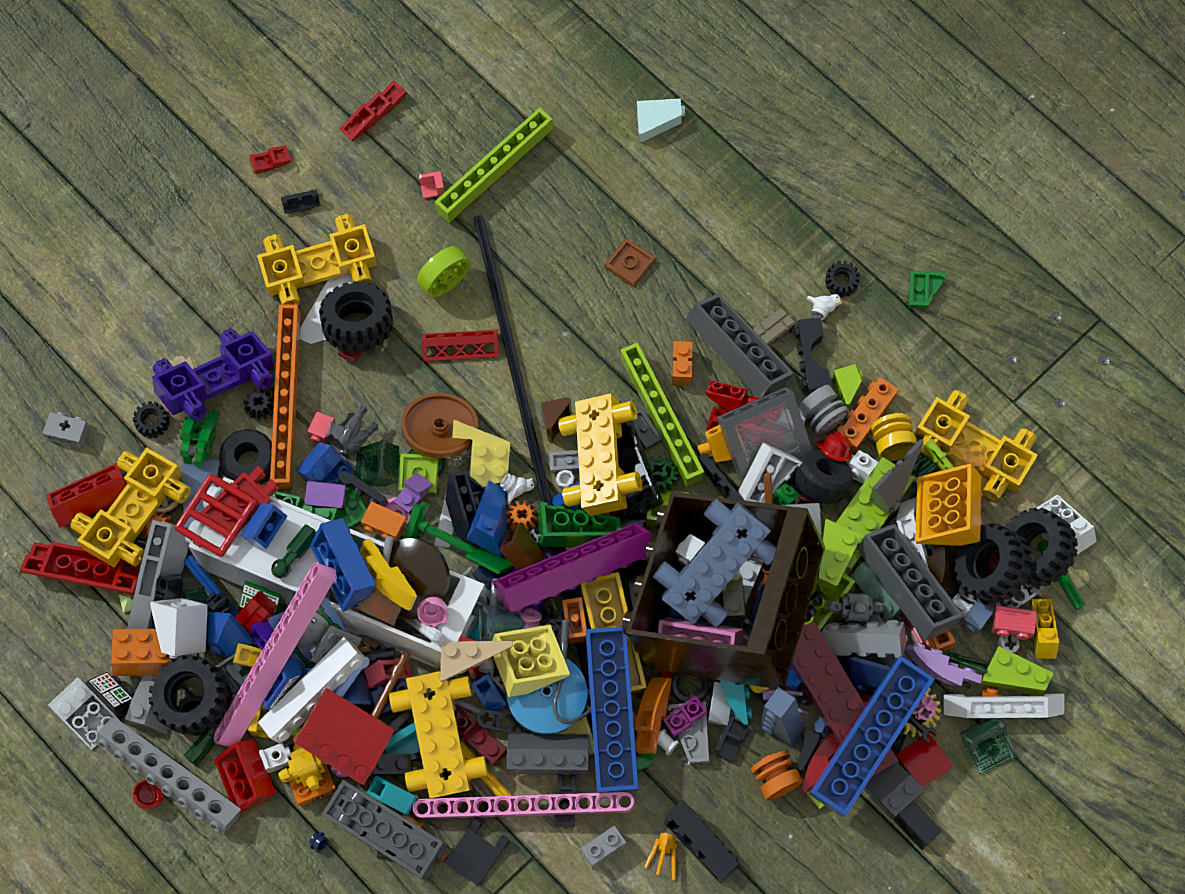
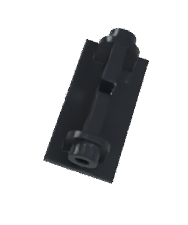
[281,189,321,214]

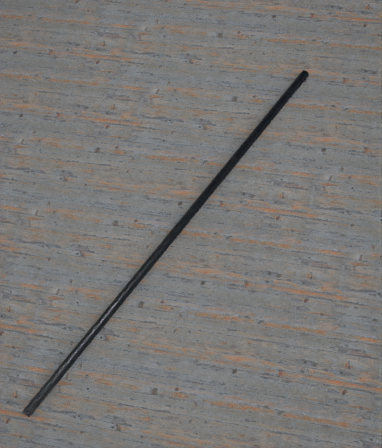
[473,215,591,705]

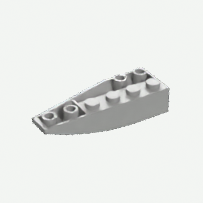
[127,520,190,629]

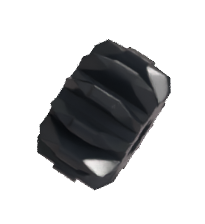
[243,389,274,421]

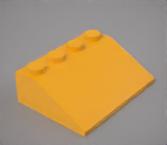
[915,463,981,546]

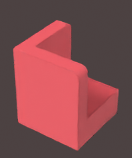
[419,171,445,199]

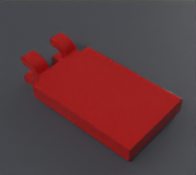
[200,466,279,539]

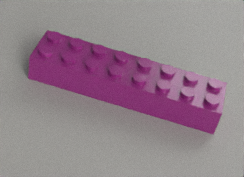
[492,523,651,613]

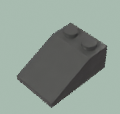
[863,763,925,821]

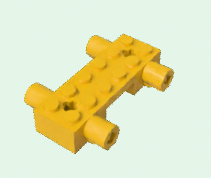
[257,214,377,305]
[915,390,1038,502]
[558,393,643,516]
[70,448,191,567]
[389,671,488,798]

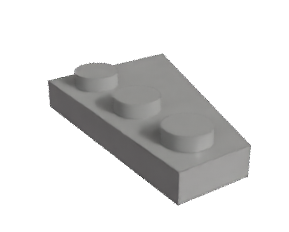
[667,702,710,764]

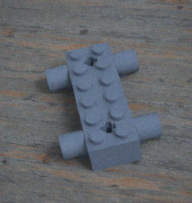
[653,499,777,627]

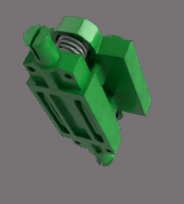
[179,410,219,467]

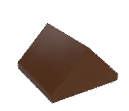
[541,397,572,443]

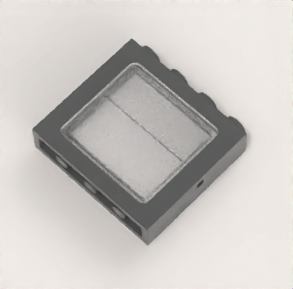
[717,387,813,482]

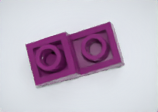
[663,696,707,737]

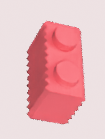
[992,605,1037,640]

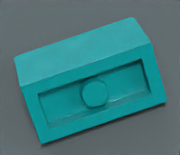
[384,722,420,755]

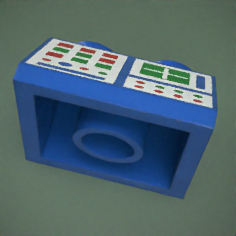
[263,659,302,710]

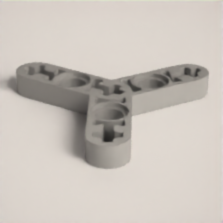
[958,584,1044,654]

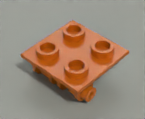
[289,764,336,806]

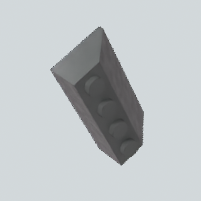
[507,734,589,775]

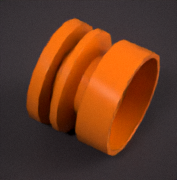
[750,750,804,801]

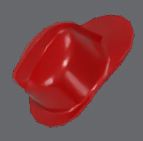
[816,432,852,462]

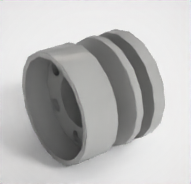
[798,385,850,435]

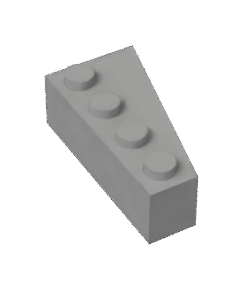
[822,620,907,658]

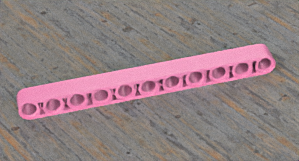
[214,563,336,747]
[413,792,635,819]

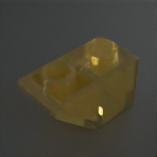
[946,446,984,469]

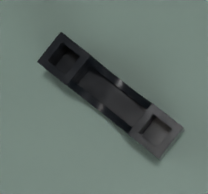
[794,317,831,396]

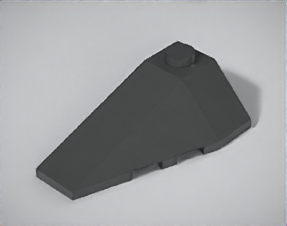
[869,439,924,515]

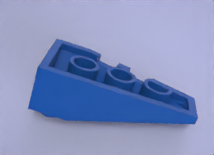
[466,480,507,557]

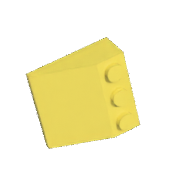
[492,625,570,697]

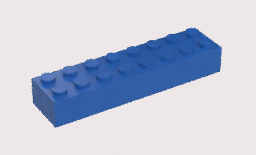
[586,626,639,793]
[808,655,935,817]

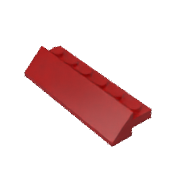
[20,541,142,595]

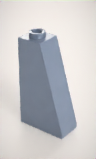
[181,459,223,529]

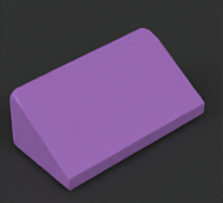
[305,481,346,508]

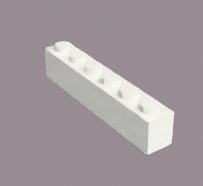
[258,637,366,743]

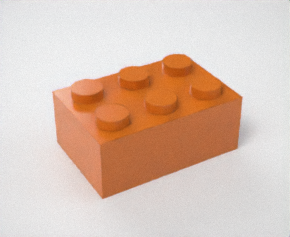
[111,629,174,676]

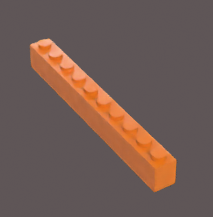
[270,305,301,490]

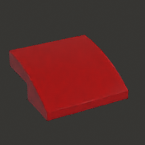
[895,733,953,786]

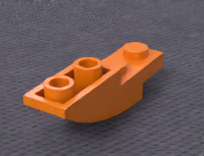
[634,677,672,754]

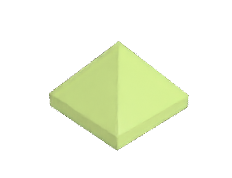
[119,593,134,613]

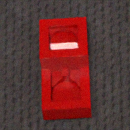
[249,145,291,174]

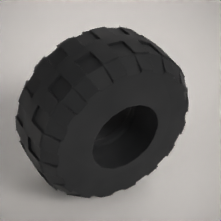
[219,429,272,484]
[793,450,853,504]

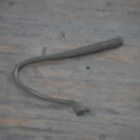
[553,620,591,724]

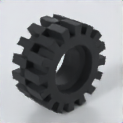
[825,261,860,297]
[133,401,170,438]

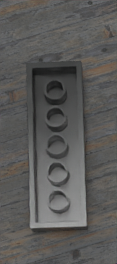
[686,293,794,399]
[857,524,963,641]

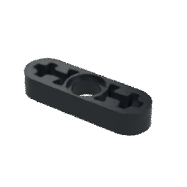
[476,709,532,734]

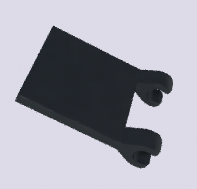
[445,817,509,886]

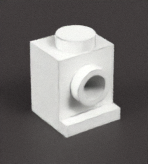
[259,743,291,773]

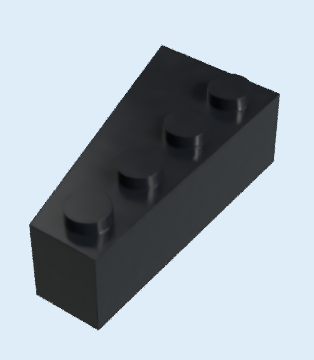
[664,800,739,884]

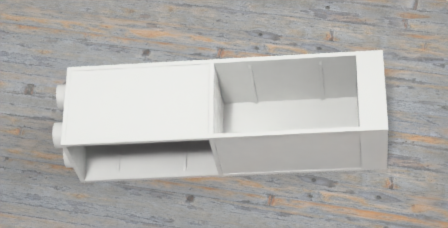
[185,477,489,677]

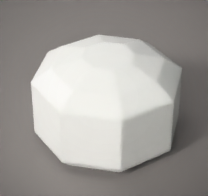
[556,470,575,489]

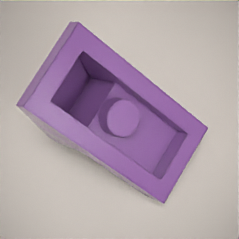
[393,473,433,515]

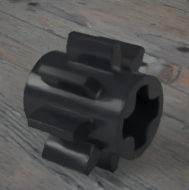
[205,592,229,613]

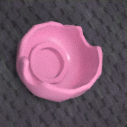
[417,597,449,628]

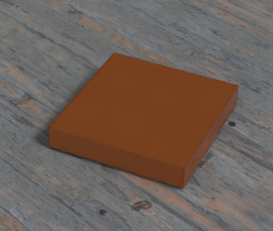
[604,238,656,287]

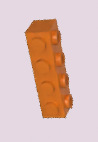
[836,377,899,454]

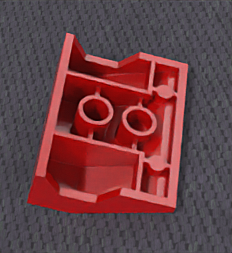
[293,687,394,785]

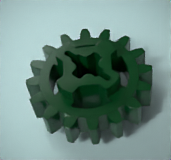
[648,455,679,493]

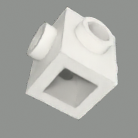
[846,450,878,484]

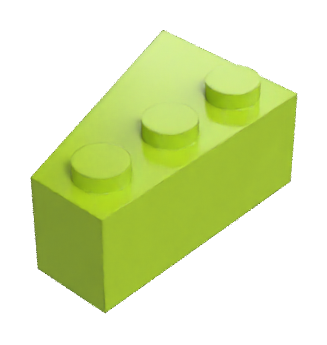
[817,519,862,593]
[979,646,1053,696]

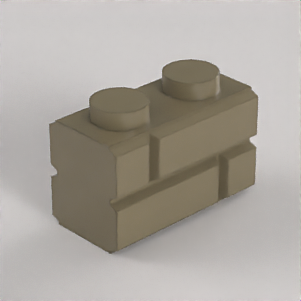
[752,308,795,348]

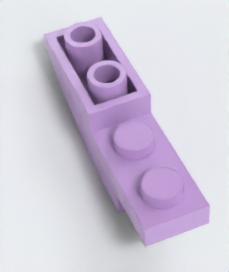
[905,643,982,686]

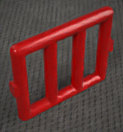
[174,474,258,557]

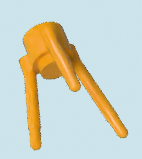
[644,833,678,881]

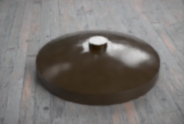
[374,538,450,619]

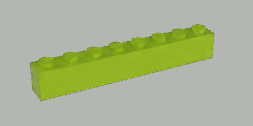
[435,107,553,223]
[620,342,704,487]

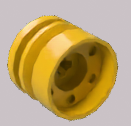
[871,413,917,461]

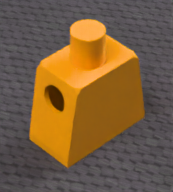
[697,425,746,462]

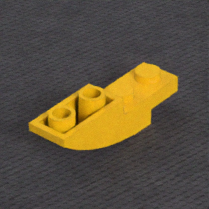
[359,539,417,610]

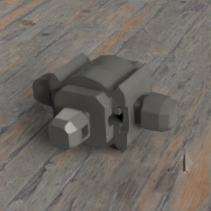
[827,593,884,622]

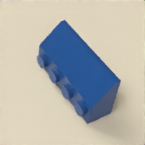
[310,518,376,612]

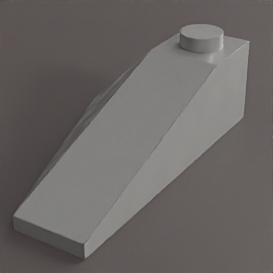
[125,658,175,735]

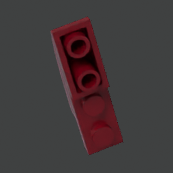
[454,704,507,767]

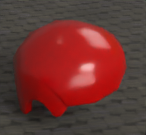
[132,780,163,810]

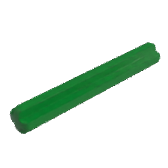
[1037,540,1085,610]

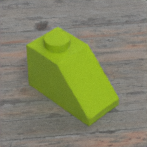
[832,364,863,409]

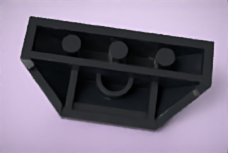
[445,471,485,547]

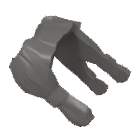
[326,404,379,455]

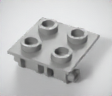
[310,625,362,663]

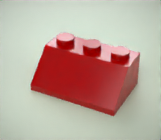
[214,739,276,813]

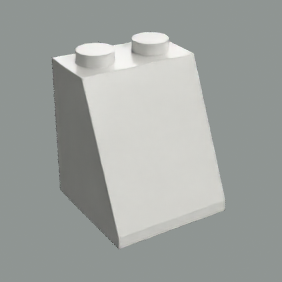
[150,598,208,659]

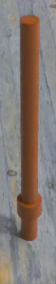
[371,651,411,719]

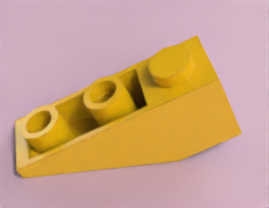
[1031,599,1059,659]

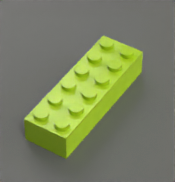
[836,457,915,575]

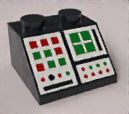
[85,672,134,720]

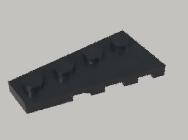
[699,454,744,500]

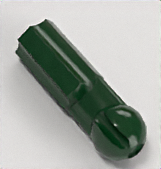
[271,524,317,579]
[184,713,226,766]

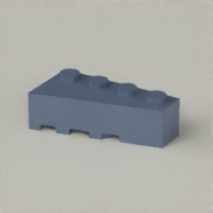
[760,687,807,748]

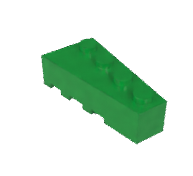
[538,502,621,547]

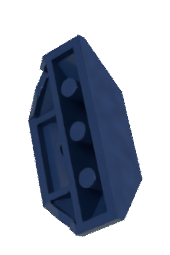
[838,655,891,695]

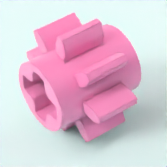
[913,696,937,721]

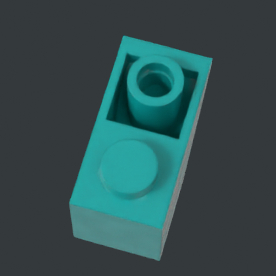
[366,776,417,815]

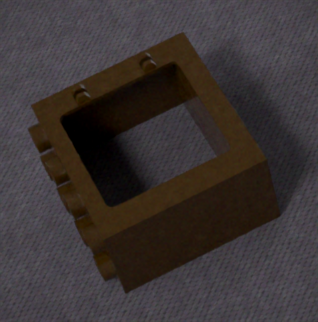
[622,492,825,690]

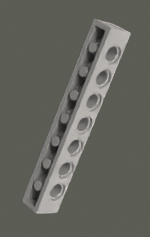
[96,717,241,835]

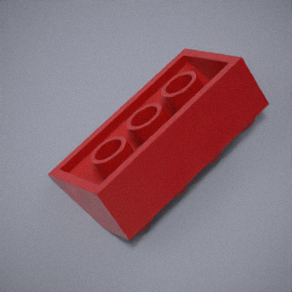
[46,463,127,528]

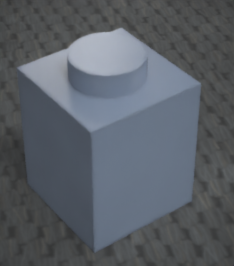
[961,601,993,635]

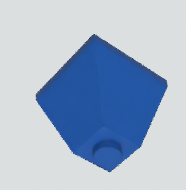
[206,611,254,657]

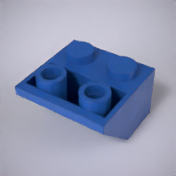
[295,442,354,485]

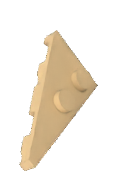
[440,641,513,682]

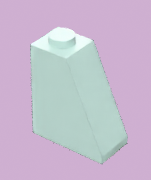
[637,99,685,142]

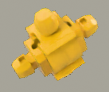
[278,744,328,791]

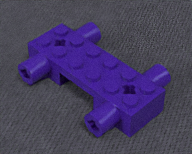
[152,328,274,421]

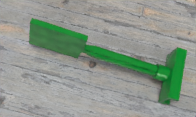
[402,501,515,574]

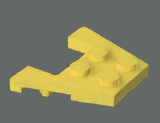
[452,420,510,487]

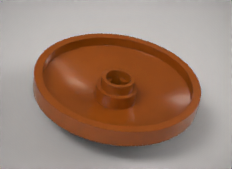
[401,393,478,458]

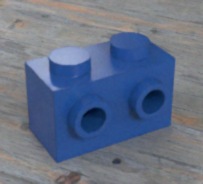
[240,502,287,549]

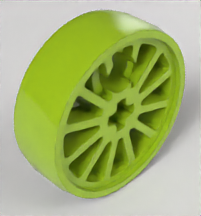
[417,246,471,298]

